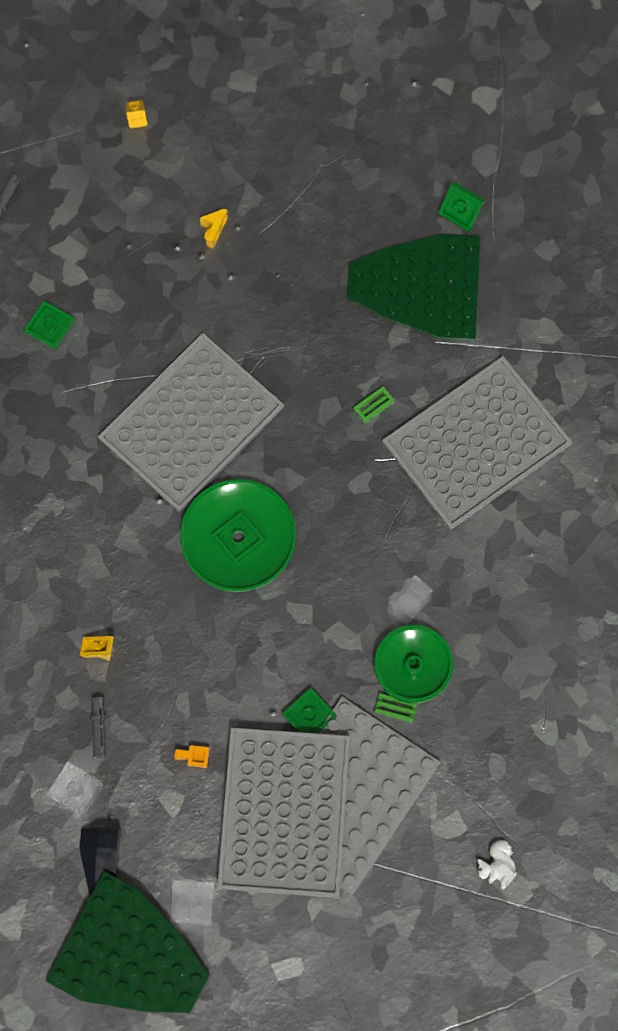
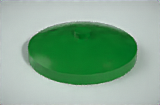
[375,625,454,704]

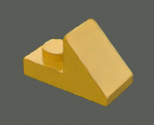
[125,100,147,128]
[200,209,228,249]
[80,636,114,661]

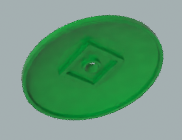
[180,479,296,592]

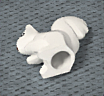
[477,840,517,890]

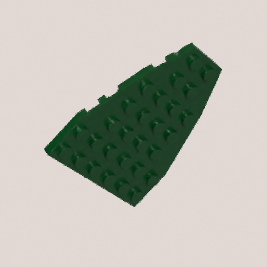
[347,234,480,342]
[46,871,210,1013]

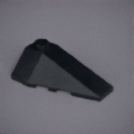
[79,827,121,897]

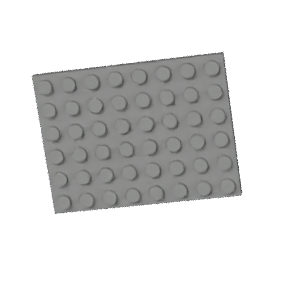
[98,333,285,513]
[382,356,573,531]
[319,697,441,896]
[217,728,350,898]

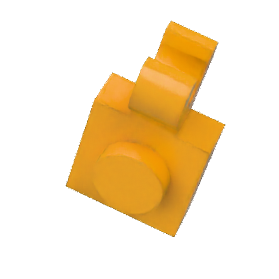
[174,745,209,768]

